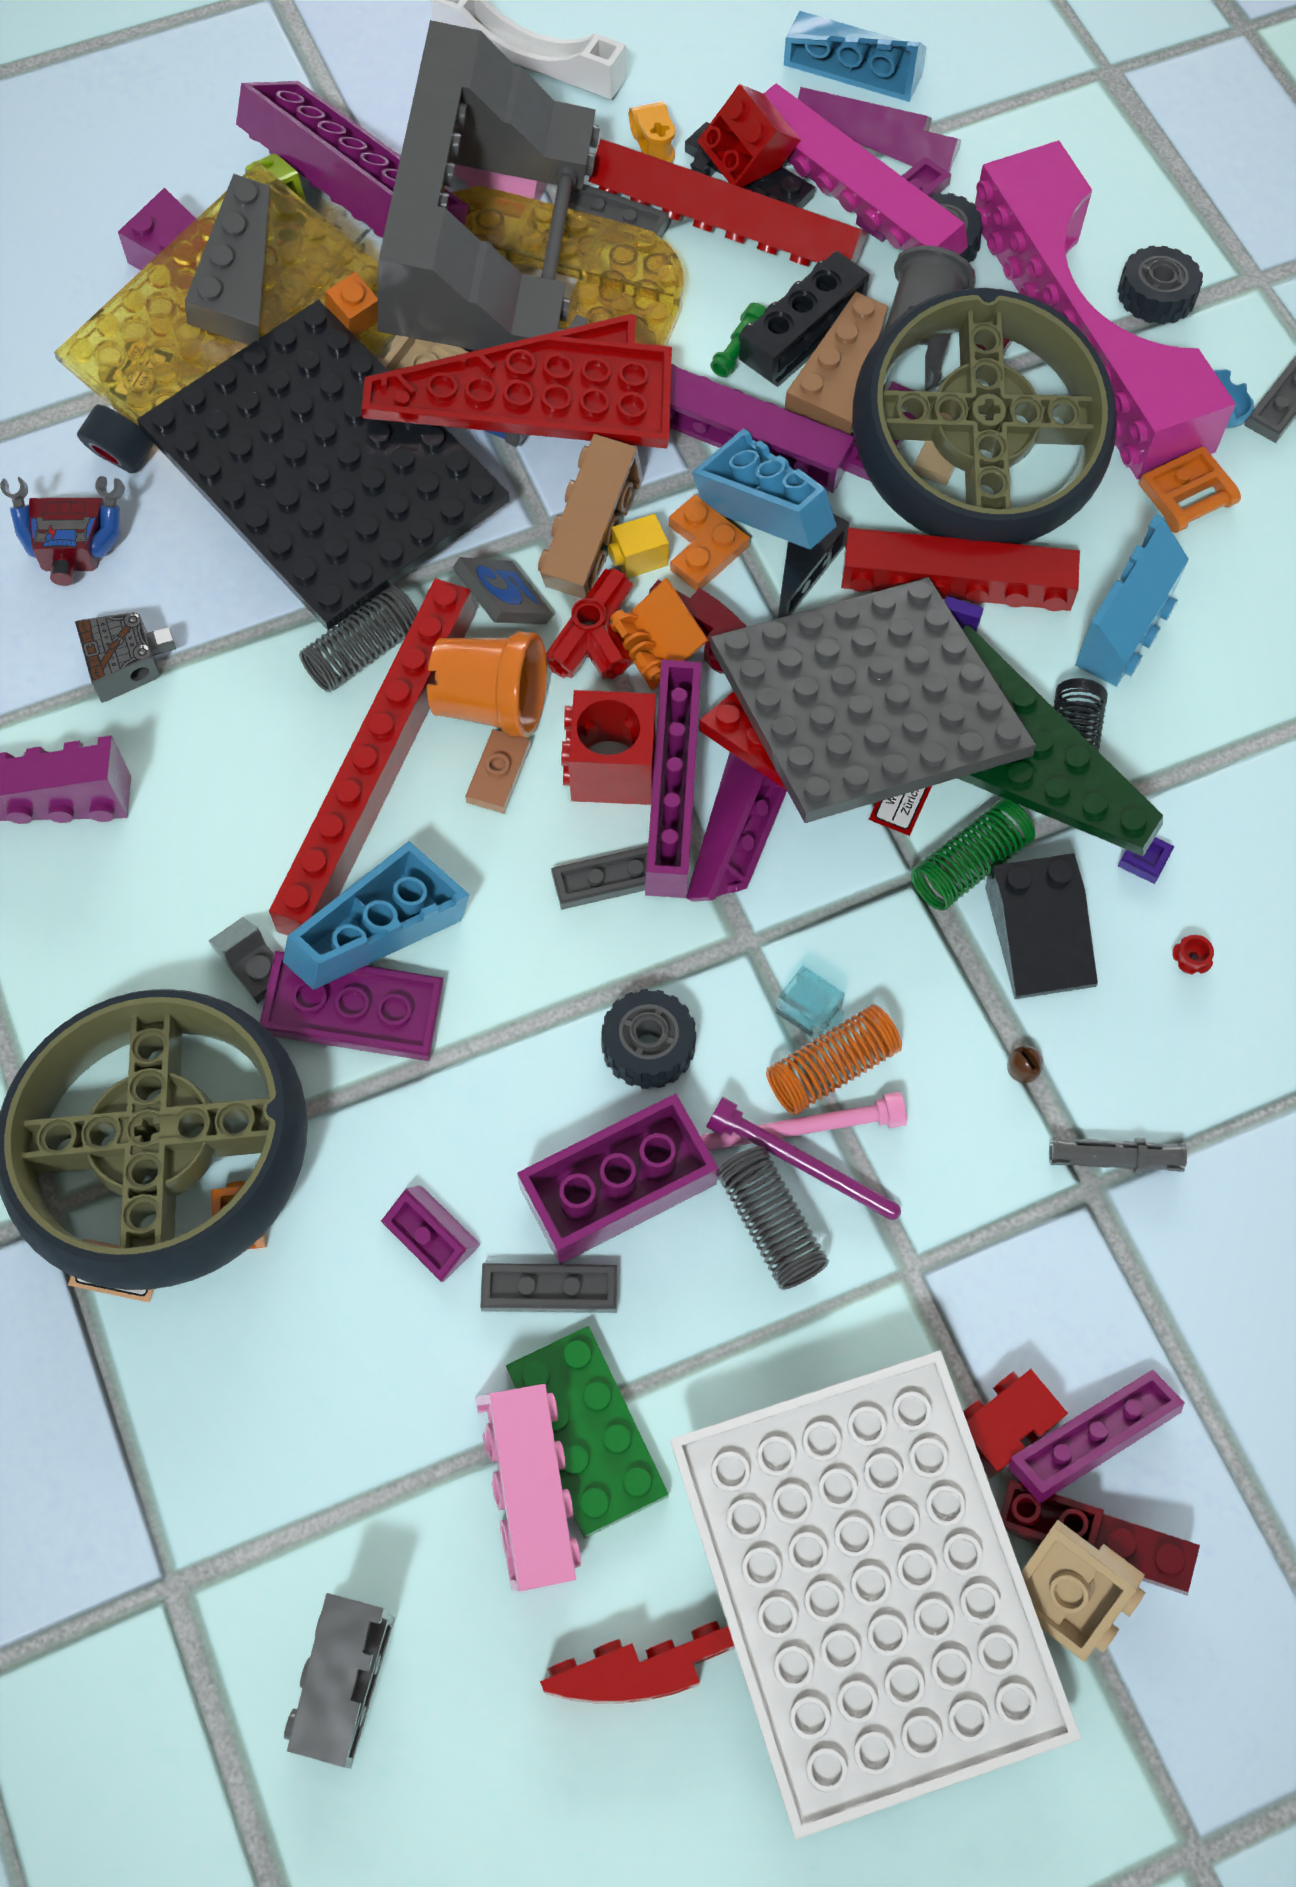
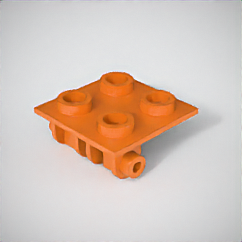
[610,578,708,690]

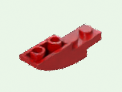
[540,1621,735,1704]

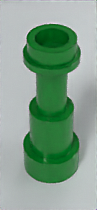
[710,303,767,378]

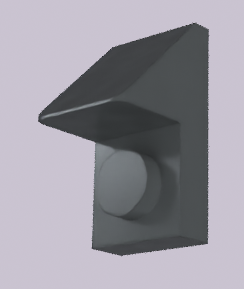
[208,917,274,1004]

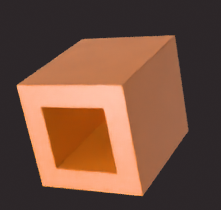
[325,272,378,337]

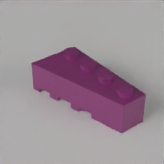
[0,735,131,824]

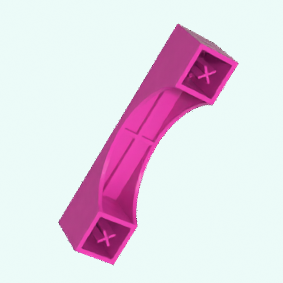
[975,140,1236,480]

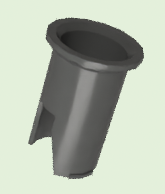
[884,245,976,391]

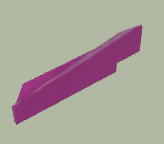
[686,752,787,902]

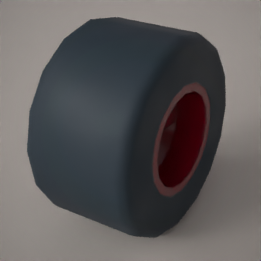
[77,404,153,474]

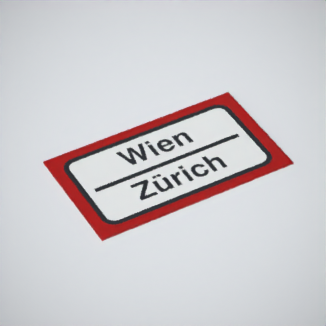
[868,786,932,836]

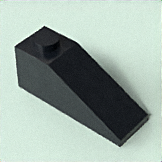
[778,513,850,618]

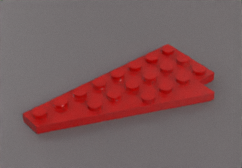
[362,314,672,449]

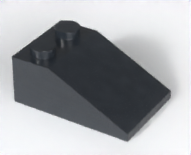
[985,853,1098,999]

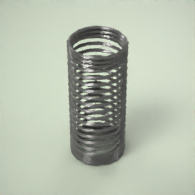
[299,585,418,692]
[718,1146,830,1290]

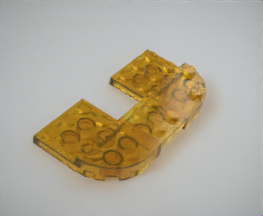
[451,186,683,346]

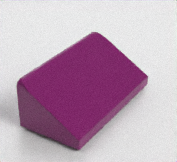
[381,1186,480,1282]

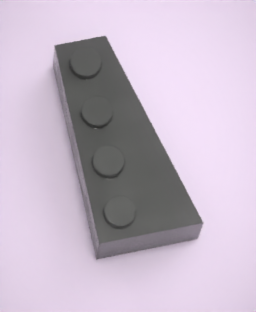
[185,173,270,345]

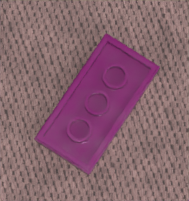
[260,951,444,1061]

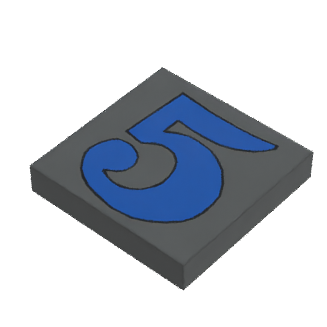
[453,557,554,624]

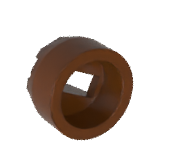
[1007,1045,1043,1083]

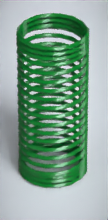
[911,798,1035,911]

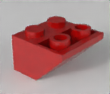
[697,83,801,187]

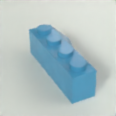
[783,11,927,102]

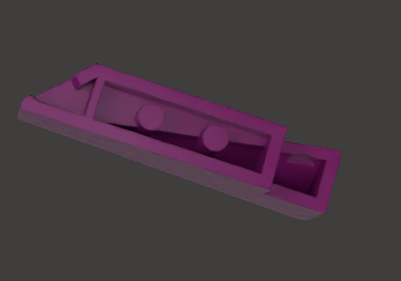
[798,87,961,173]

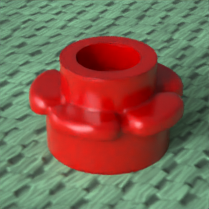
[1172,935,1214,975]

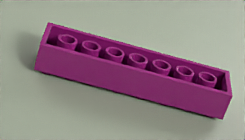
[236,81,469,238]

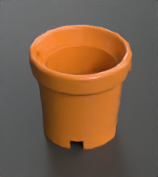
[427,631,547,739]

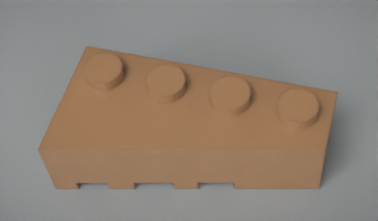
[784,292,888,436]
[538,434,644,599]

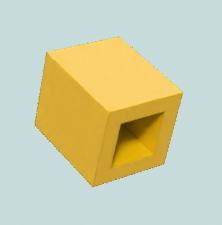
[608,513,669,578]

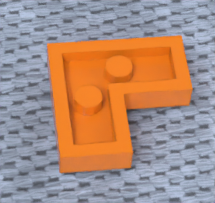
[669,494,750,591]

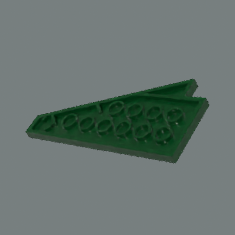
[957,625,1163,856]

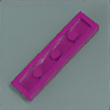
[1008,1369,1185,1503]

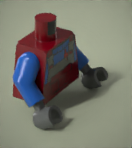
[0,476,125,586]

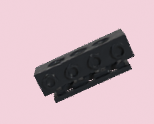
[739,250,870,387]

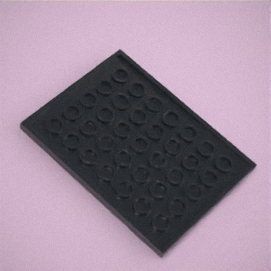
[137,299,510,630]

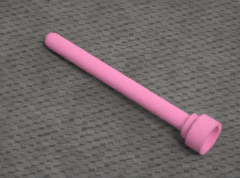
[701,1091,907,1151]

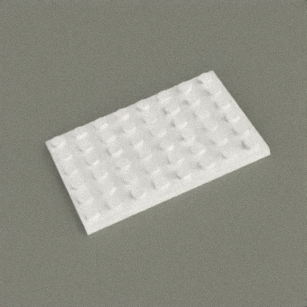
[670,1350,1081,1839]

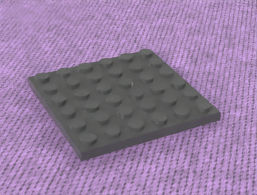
[710,577,1036,823]

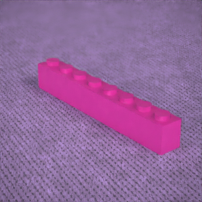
[764,83,968,255]

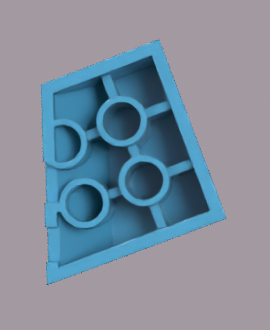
[1075,514,1189,687]

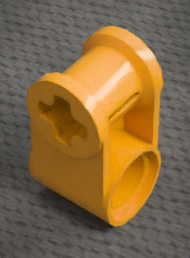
[628,101,675,163]

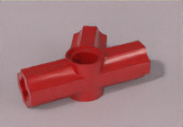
[546,568,634,680]

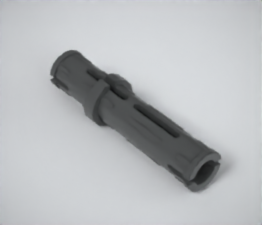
[1049,1137,1187,1173]

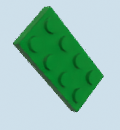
[505,1326,669,1539]

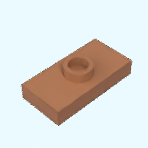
[465,729,531,814]

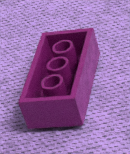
[517,1093,719,1264]

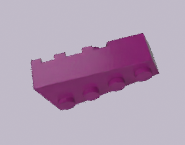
[118,187,210,297]

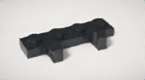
[685,122,815,208]

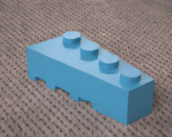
[692,428,837,550]
[283,841,470,990]

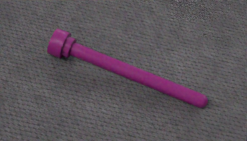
[706,1096,901,1220]

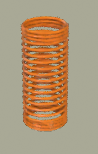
[766,1004,903,1115]

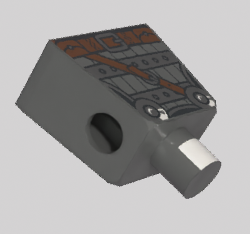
[75,612,176,703]

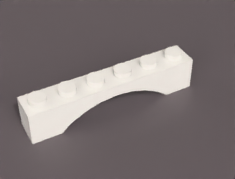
[430,0,627,99]

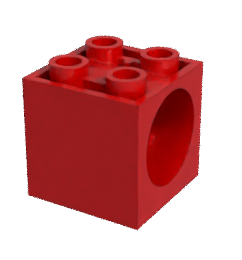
[561,690,656,805]

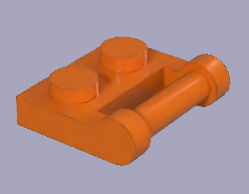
[1139,446,1241,533]

